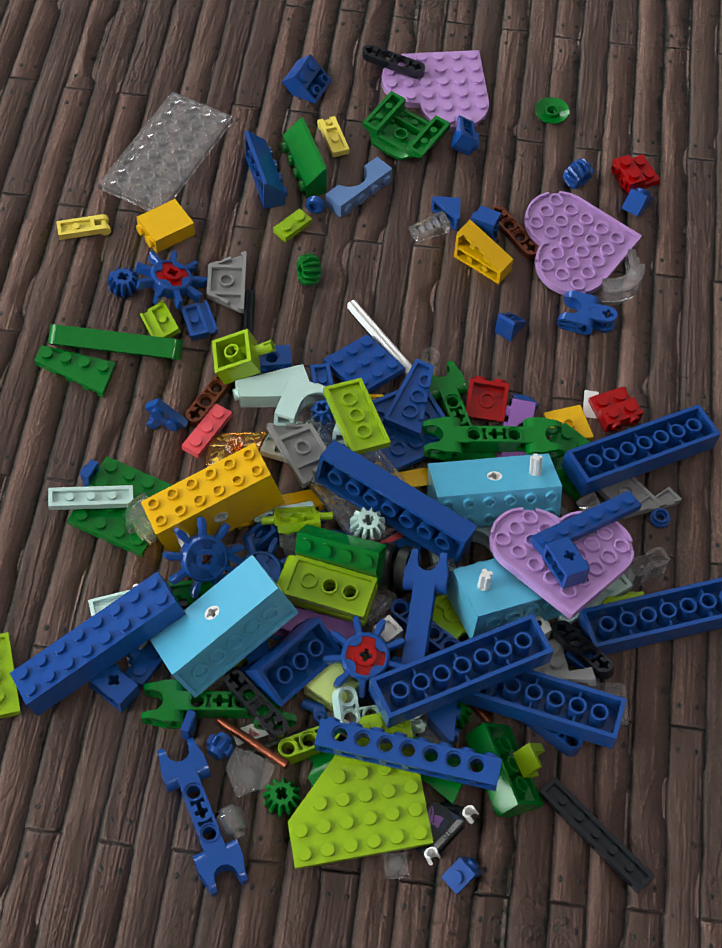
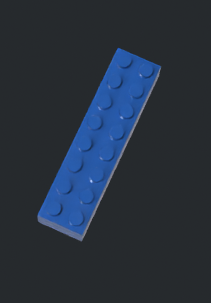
[561,404,721,496]
[314,440,477,567]
[10,571,186,716]
[577,577,722,655]
[369,614,554,729]
[457,670,627,749]

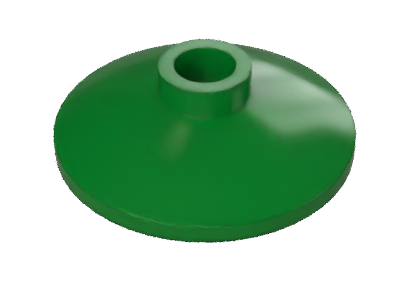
[535,97,570,124]

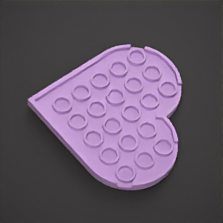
[381,50,489,132]
[524,191,642,295]
[489,507,634,620]

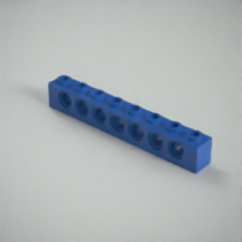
[314,717,502,791]

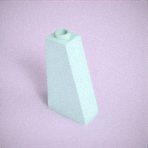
[232,364,315,408]

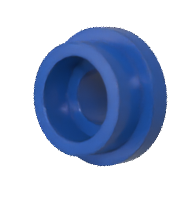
[650,508,671,528]

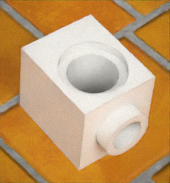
[372,615,403,643]

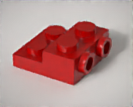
[611,154,660,194]
[466,376,509,423]
[588,386,643,433]

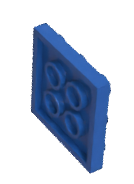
[323,334,405,393]

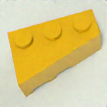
[454,220,514,284]

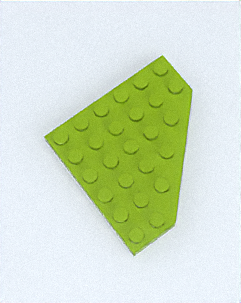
[288,713,434,870]

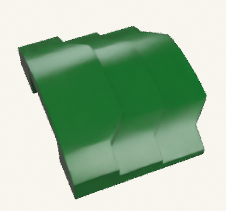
[362,91,450,161]

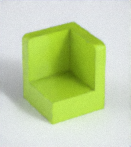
[513,743,545,778]

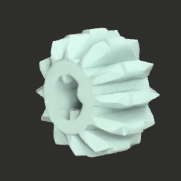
[350,507,385,541]

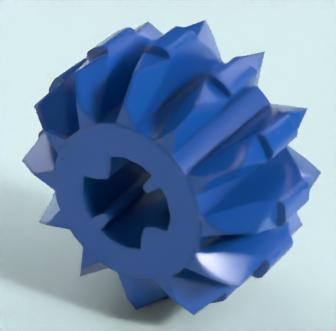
[563,159,594,189]
[107,266,139,299]

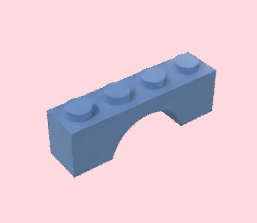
[325,157,392,218]

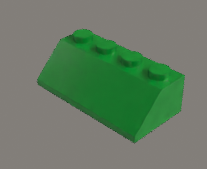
[281,118,327,199]
[295,524,387,586]
[465,722,544,817]

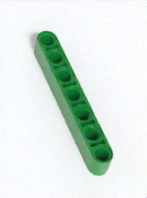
[48,324,183,360]

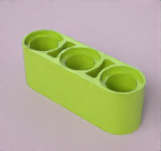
[278,726,340,765]

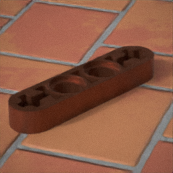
[491,206,539,259]
[186,375,235,427]

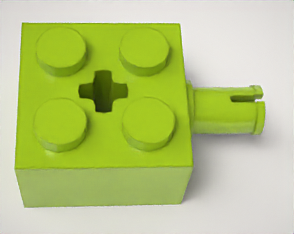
[212,329,276,384]

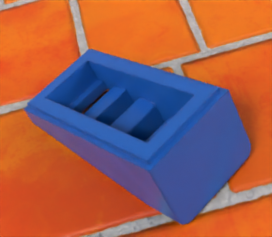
[455,115,477,151]

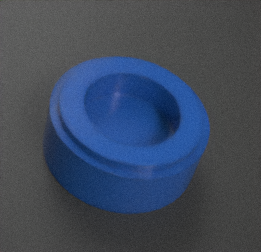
[306,196,325,214]

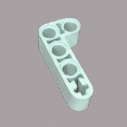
[332,686,422,724]

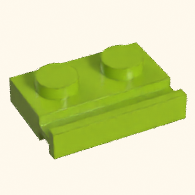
[140,300,181,338]

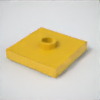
[543,405,594,441]

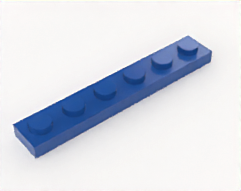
[529,491,642,556]

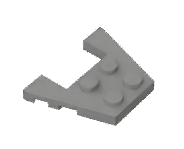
[596,477,682,519]
[532,629,597,687]

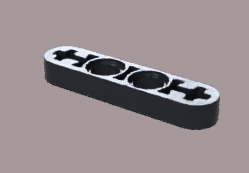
[362,45,425,79]
[552,620,614,679]
[224,669,288,739]

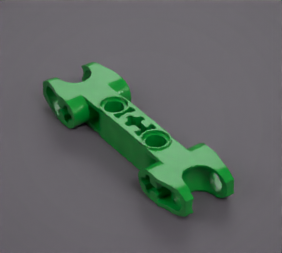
[429,360,495,461]
[422,417,565,461]
[141,679,297,730]

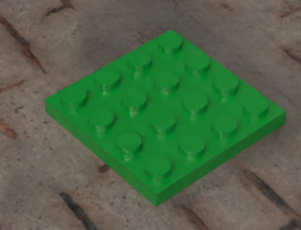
[67,456,172,557]

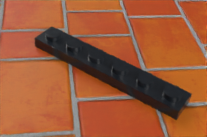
[538,777,655,894]

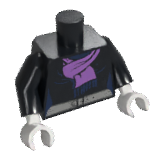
[415,801,479,865]

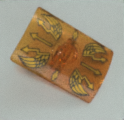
[205,432,268,465]

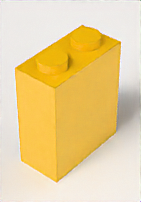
[136,199,195,253]

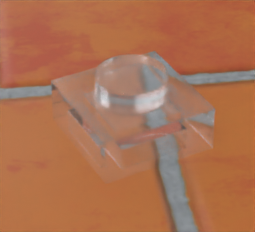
[383,852,409,880]

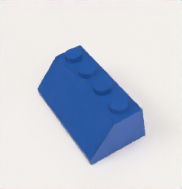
[244,131,288,209]
[245,617,342,707]

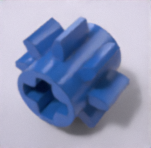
[311,399,334,425]
[206,732,234,760]

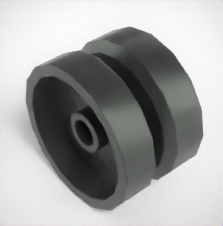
[378,542,416,593]

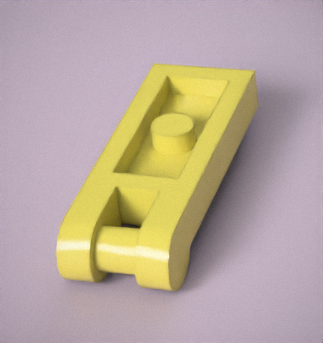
[317,116,350,158]
[56,214,111,240]

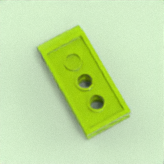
[277,554,379,626]

